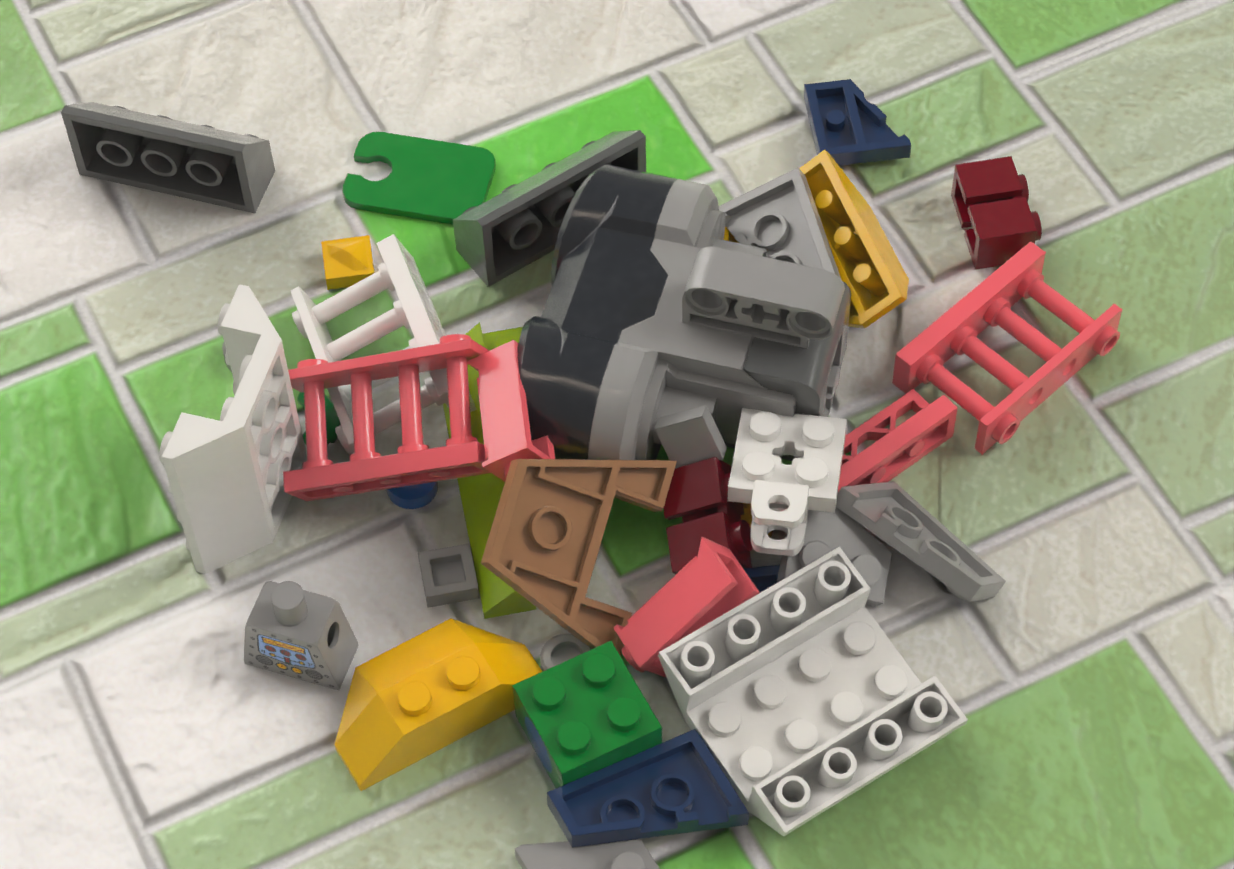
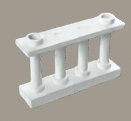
[291,234,476,454]

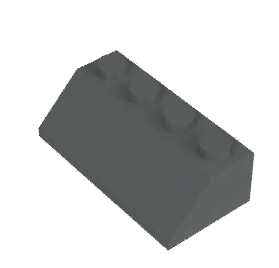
[61,102,275,213]
[453,130,646,287]

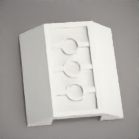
[159,284,307,574]
[658,546,968,837]

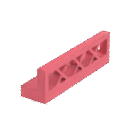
[838,389,958,492]

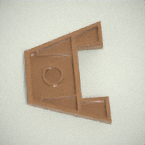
[481,459,677,656]

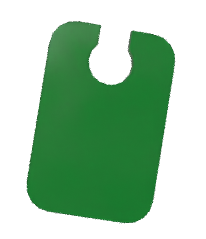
[342,132,496,225]

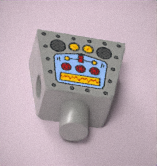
[244,581,359,691]

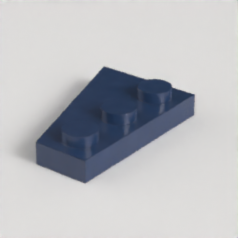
[547,729,749,848]

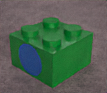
[512,641,662,788]

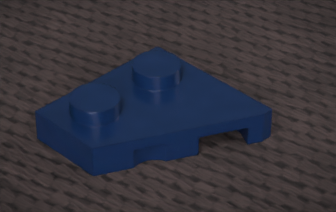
[804,79,911,166]

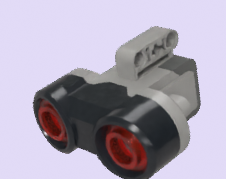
[518,165,851,461]

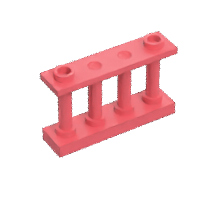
[892,241,1122,455]
[283,334,491,501]

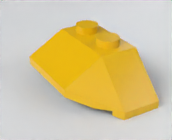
[799,150,909,328]
[334,618,543,791]

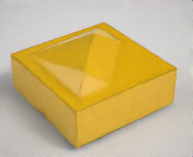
[321,235,374,290]

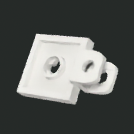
[728,408,847,556]

